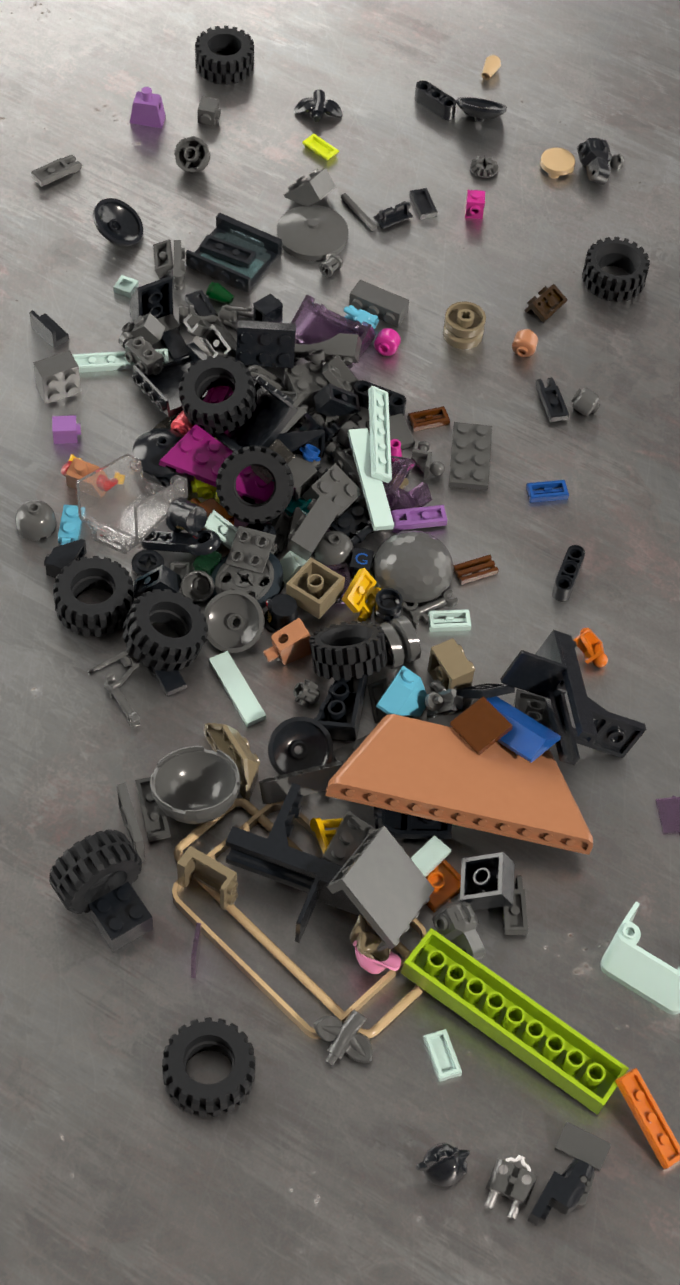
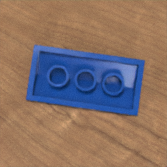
[486,696,561,763]

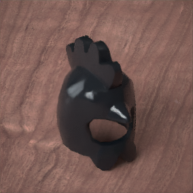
[416,1143,470,1187]

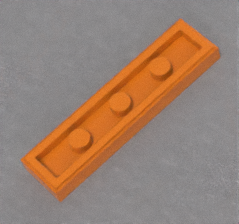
[615,1068,680,1169]

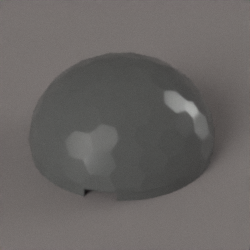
[372,531,454,603]
[150,746,241,824]

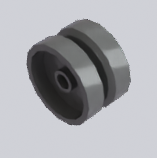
[376,616,421,669]

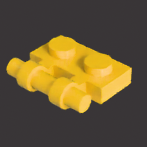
[342,568,382,622]

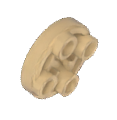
[540,148,575,178]

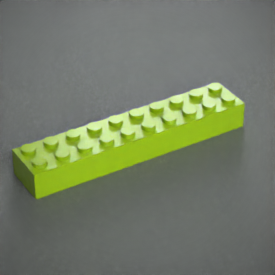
[401,928,629,1115]

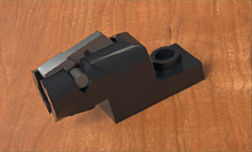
[528,1158,595,1226]

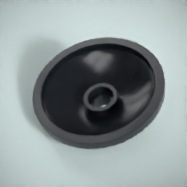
[456,97,507,122]
[93,198,144,247]
[132,428,184,477]
[268,717,333,775]

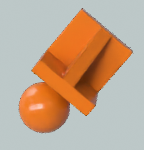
[573,628,608,668]

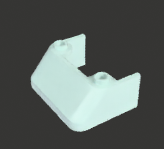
[600,901,680,1015]

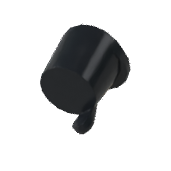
[166,497,207,538]
[264,594,299,634]

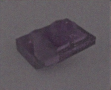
[386,482,432,511]

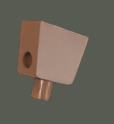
[263,618,311,665]

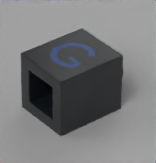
[349,547,374,579]

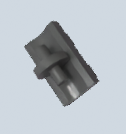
[425,689,463,718]

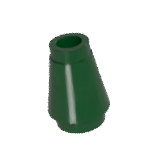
[206,282,234,305]

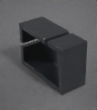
[236,320,296,368]

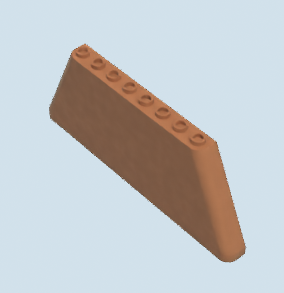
[325,714,593,855]

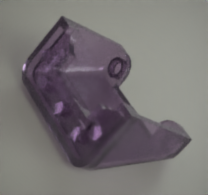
[291,294,376,368]

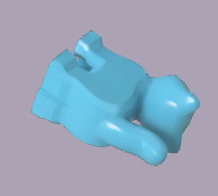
[342,305,379,334]

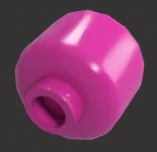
[374,328,401,356]

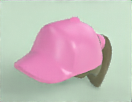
[350,915,401,974]

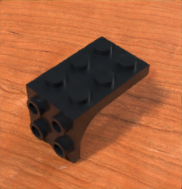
[373,807,452,839]

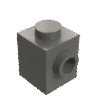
[197,96,221,126]

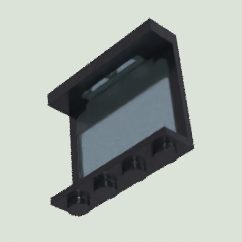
[186,212,282,293]

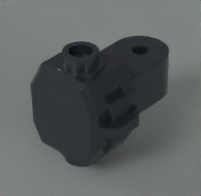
[577,138,612,185]

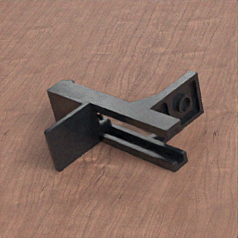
[500,629,646,766]
[226,783,364,943]

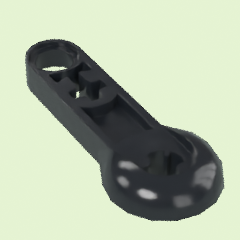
[139,529,221,556]

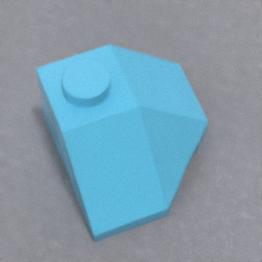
[376,666,427,717]

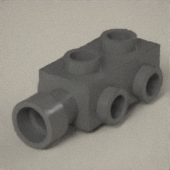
[118,332,164,376]
[325,441,362,488]

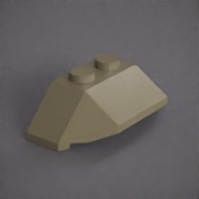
[204,723,260,801]

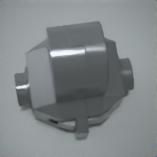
[432,902,485,961]

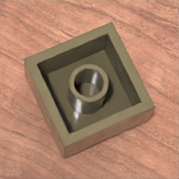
[286,557,345,619]
[427,638,475,690]

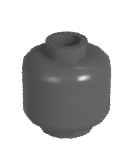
[571,388,600,416]

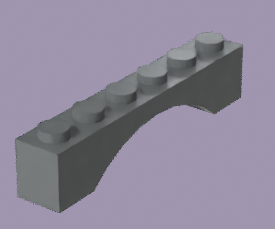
[294,333,362,365]

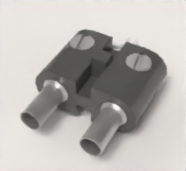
[484,1155,537,1220]

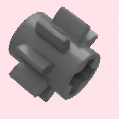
[293,679,320,707]

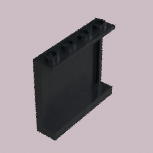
[132,342,208,417]
[211,375,298,466]

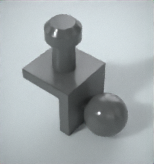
[411,441,445,479]

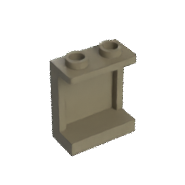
[177,846,238,910]

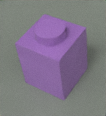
[52,415,81,444]

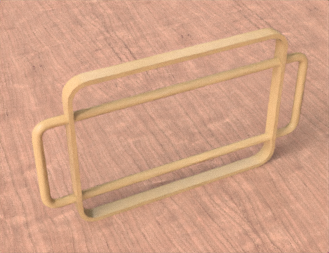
[172,798,427,1040]

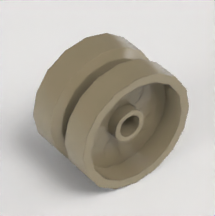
[443,301,486,350]

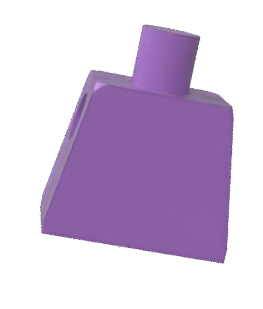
[130,87,166,128]

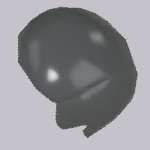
[180,571,215,602]

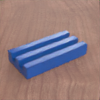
[526,480,569,503]

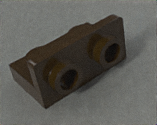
[524,284,568,323]

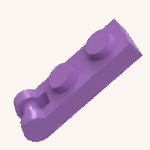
[391,505,448,533]

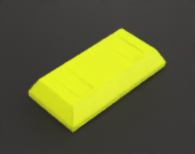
[302,134,339,161]

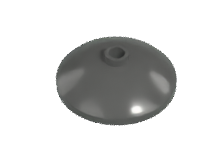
[204,590,265,653]

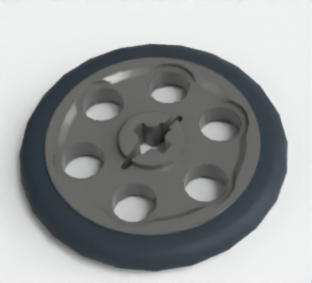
[211,552,283,609]

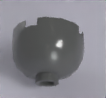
[174,136,210,173]
[15,500,57,541]
[313,530,354,572]

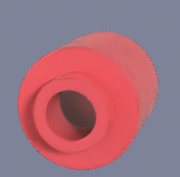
[171,410,195,436]

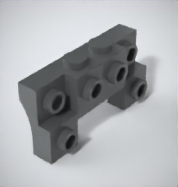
[183,313,252,371]

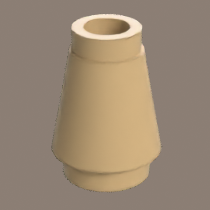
[481,55,501,80]

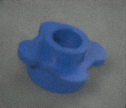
[299,444,321,462]

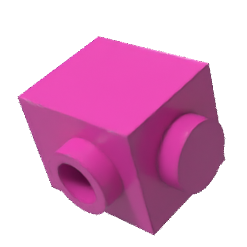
[465,190,485,219]

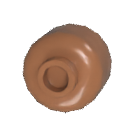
[512,329,538,357]

